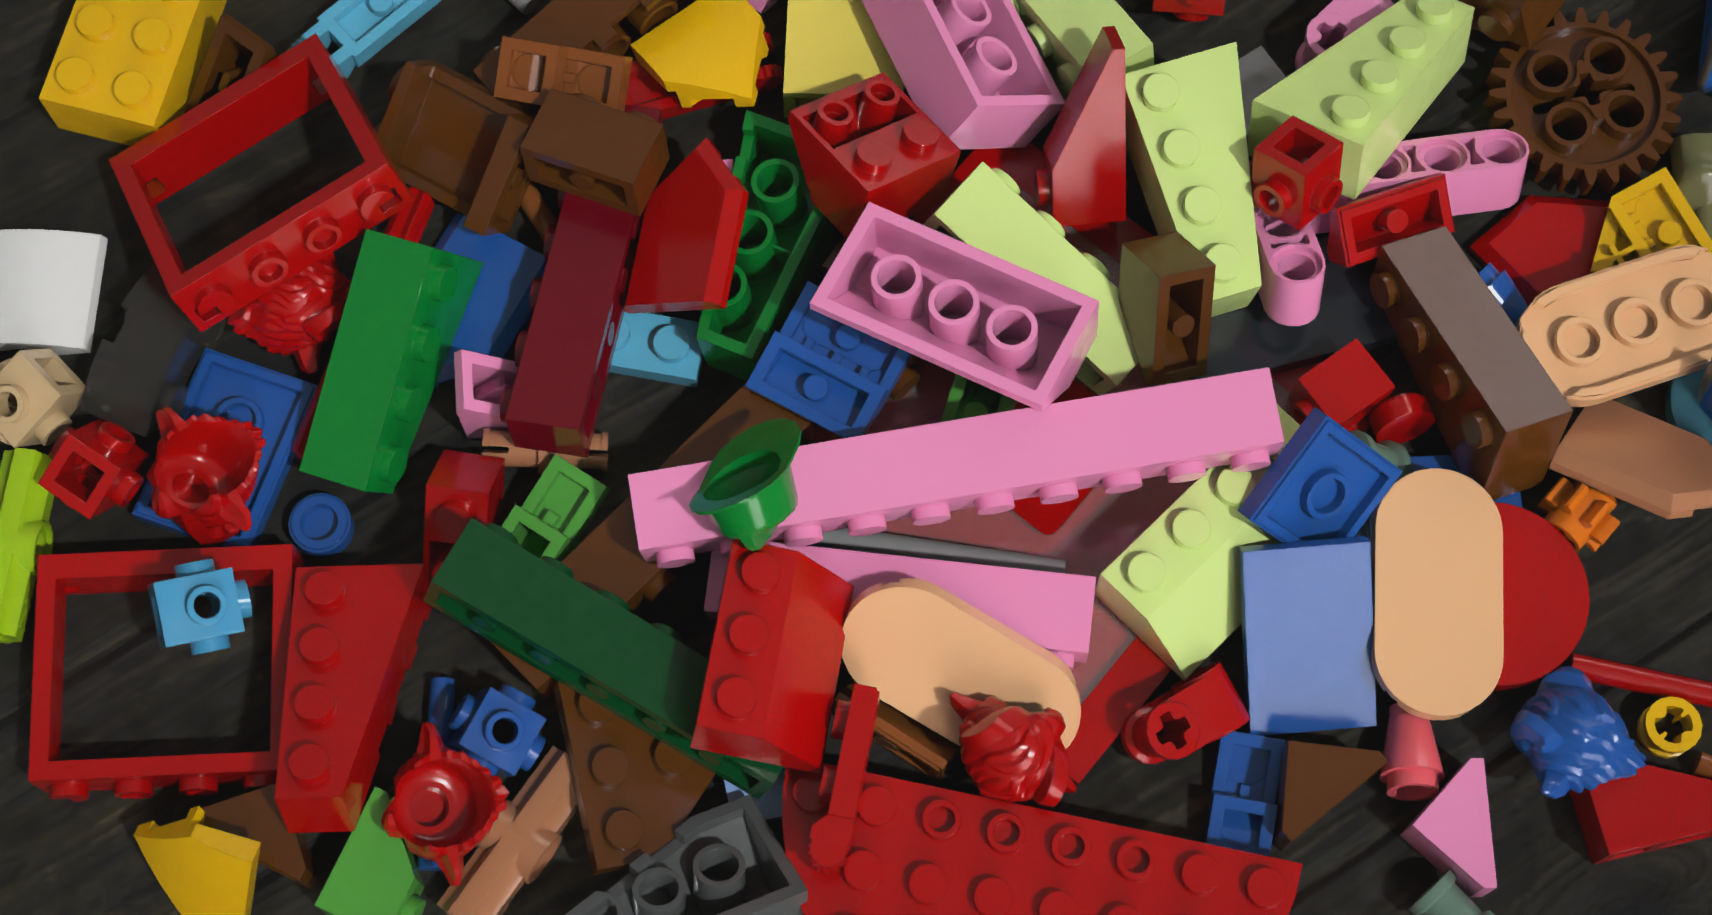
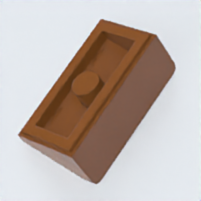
[834,680,961,781]

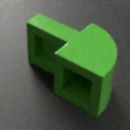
[501,454,612,562]

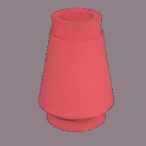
[1380,703,1445,801]

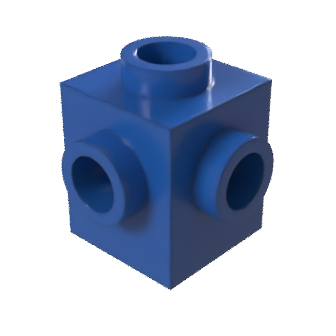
[446,684,546,778]

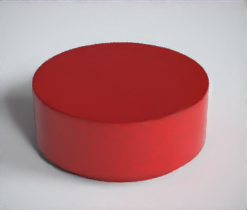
[1368,393,1435,444]

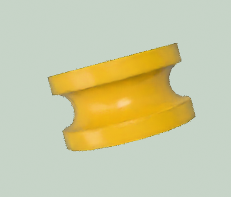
[1636,696,1703,759]

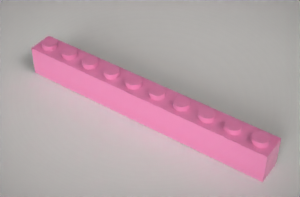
[628,367,1284,568]

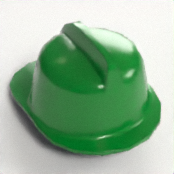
[689,418,802,551]

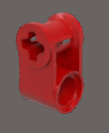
[1121,661,1251,765]

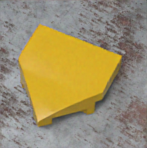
[630,0,769,108]
[1590,167,1712,274]
[134,806,261,915]

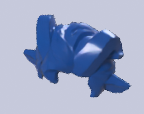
[1510,666,1646,799]

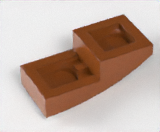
[493,36,633,112]

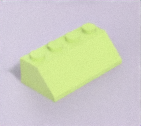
[1095,404,1300,681]

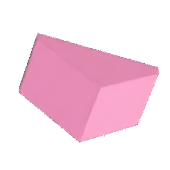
[454,349,519,439]
[1400,758,1497,897]

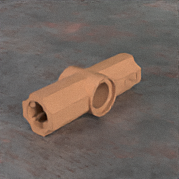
[436,746,579,915]

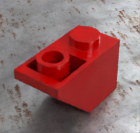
[423,449,505,585]

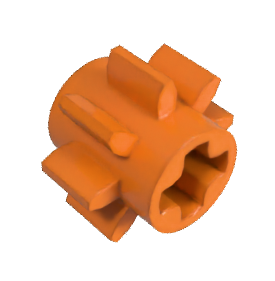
[1537,477,1620,553]

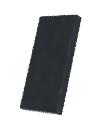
[1189,236,1397,380]

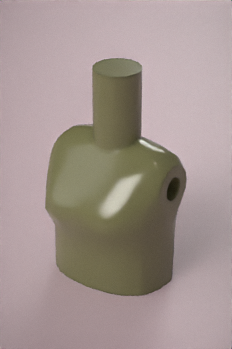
[1670,133,1712,240]

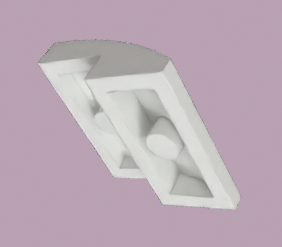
[0,229,108,355]

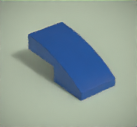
[1204,731,1286,857]

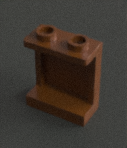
[374,60,537,236]

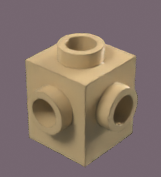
[0,348,92,448]

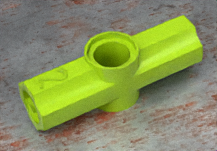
[0,448,55,644]

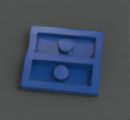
[745,281,913,439]

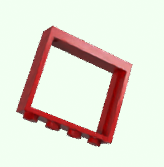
[109,33,415,333]
[28,544,305,802]

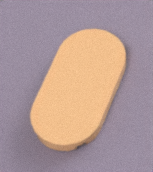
[1516,245,1712,407]
[1371,468,1504,720]
[842,578,1081,749]

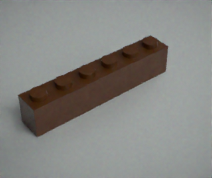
[489,382,816,698]

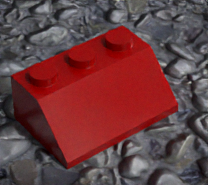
[690,539,854,774]

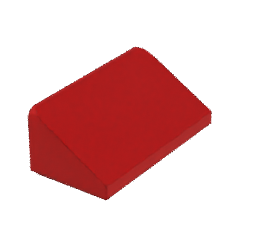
[1327,172,1455,268]

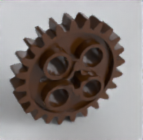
[1483,7,1683,195]

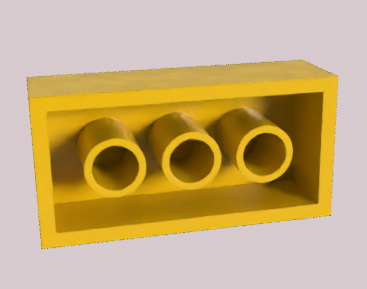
[39,0,227,146]

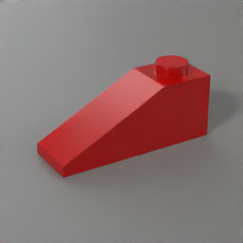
[1034,26,1126,226]
[1569,765,1712,865]

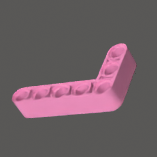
[1249,129,1530,326]

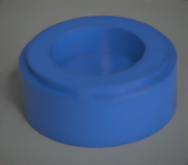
[288,493,355,558]

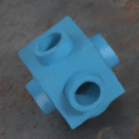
[147,559,252,656]

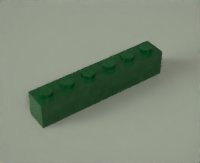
[423,518,783,799]

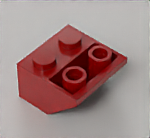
[788,72,961,238]

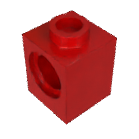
[1288,338,1396,430]

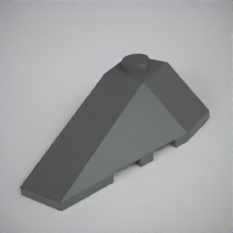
[565,794,808,915]

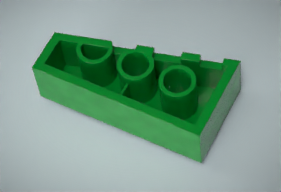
[696,110,839,381]
[299,229,484,494]

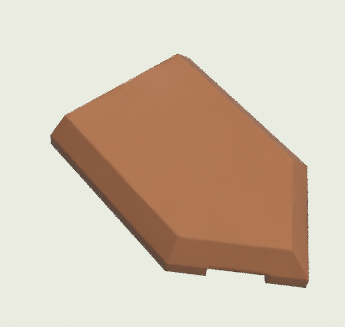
[1549,400,1712,519]

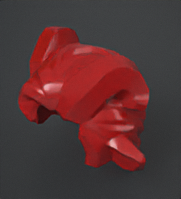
[227,252,351,374]
[146,406,266,546]
[949,692,1077,807]
[381,721,510,887]

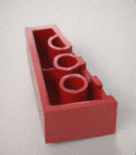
[274,563,432,833]

